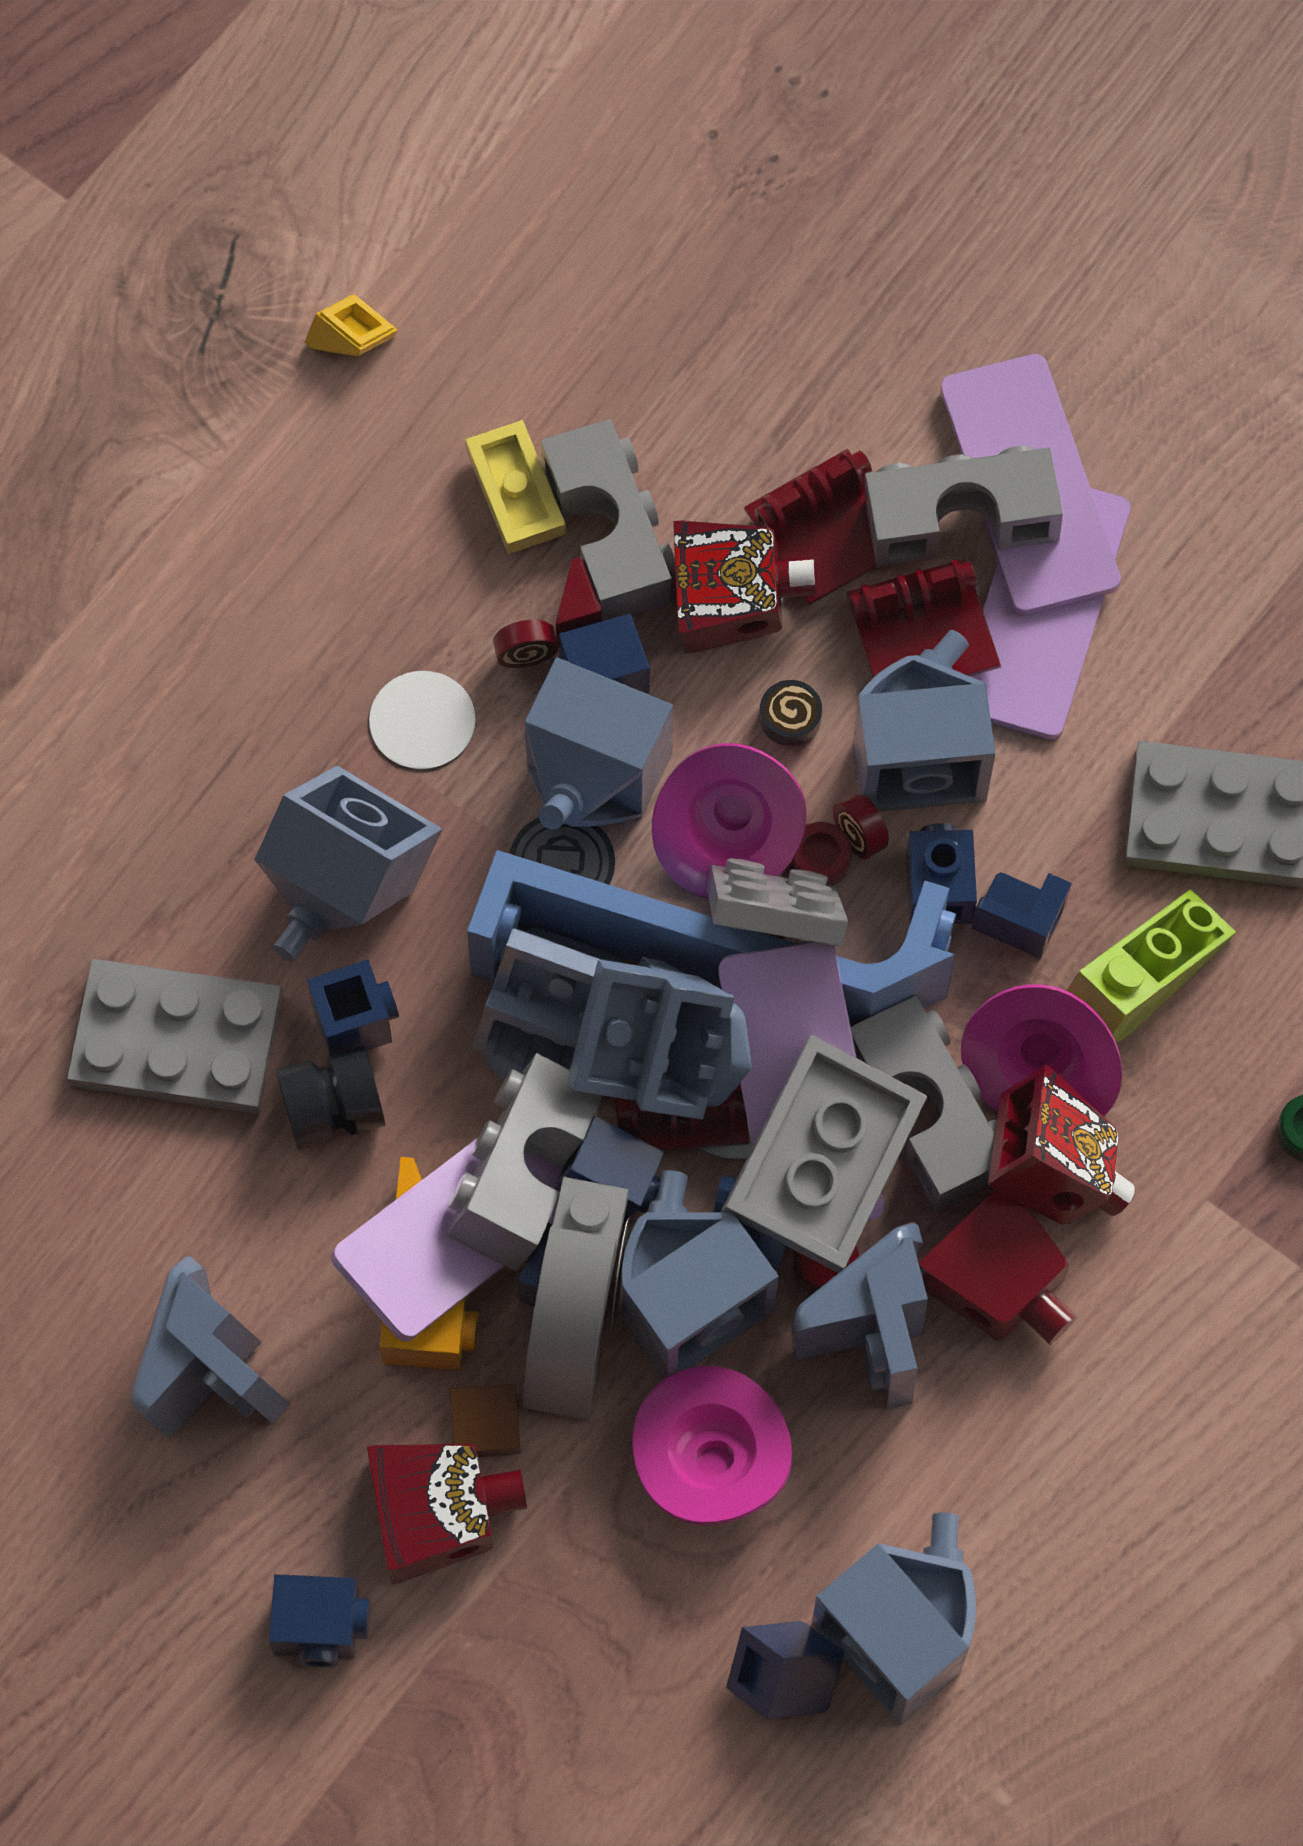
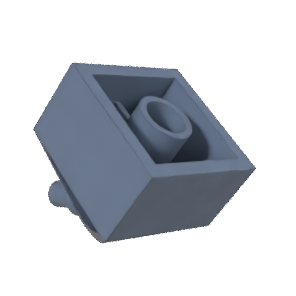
[853,630,996,812]
[525,657,673,829]
[254,765,443,962]
[622,1170,779,1379]
[811,1512,976,1726]

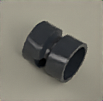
[276,1045,386,1150]

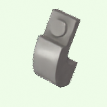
[523,1177,628,1421]

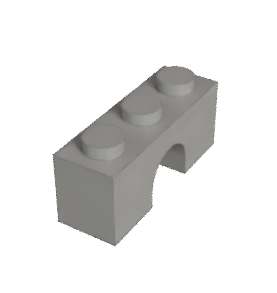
[541,419,676,621]
[864,446,1063,567]
[850,995,997,1213]
[447,1053,603,1272]

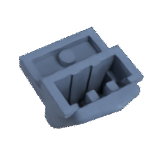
[471,927,627,1082]
[568,957,752,1120]
[791,1223,927,1409]
[131,1256,290,1437]

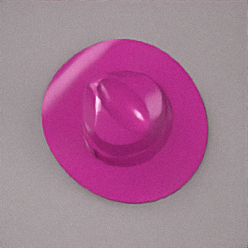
[652,743,807,898]
[960,984,1122,1116]
[632,1366,792,1526]

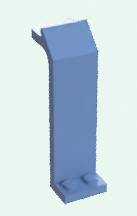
[467,850,956,1027]

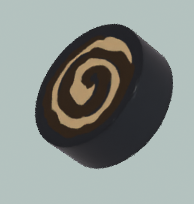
[759,680,822,746]

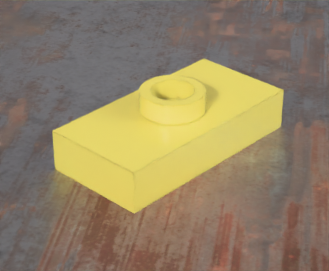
[465,420,566,554]

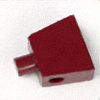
[918,1190,1077,1345]

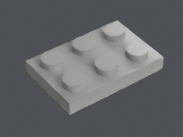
[1124,740,1303,888]
[706,858,848,947]
[67,959,283,1114]
[721,1034,927,1273]

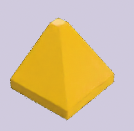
[304,294,397,357]

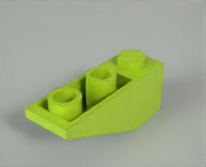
[1066,889,1236,1044]

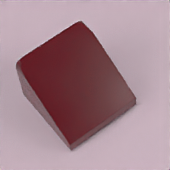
[556,557,602,648]

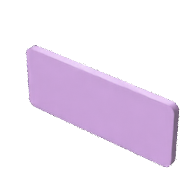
[941,354,1121,615]
[970,488,1131,740]
[718,941,884,1221]
[331,1139,563,1341]

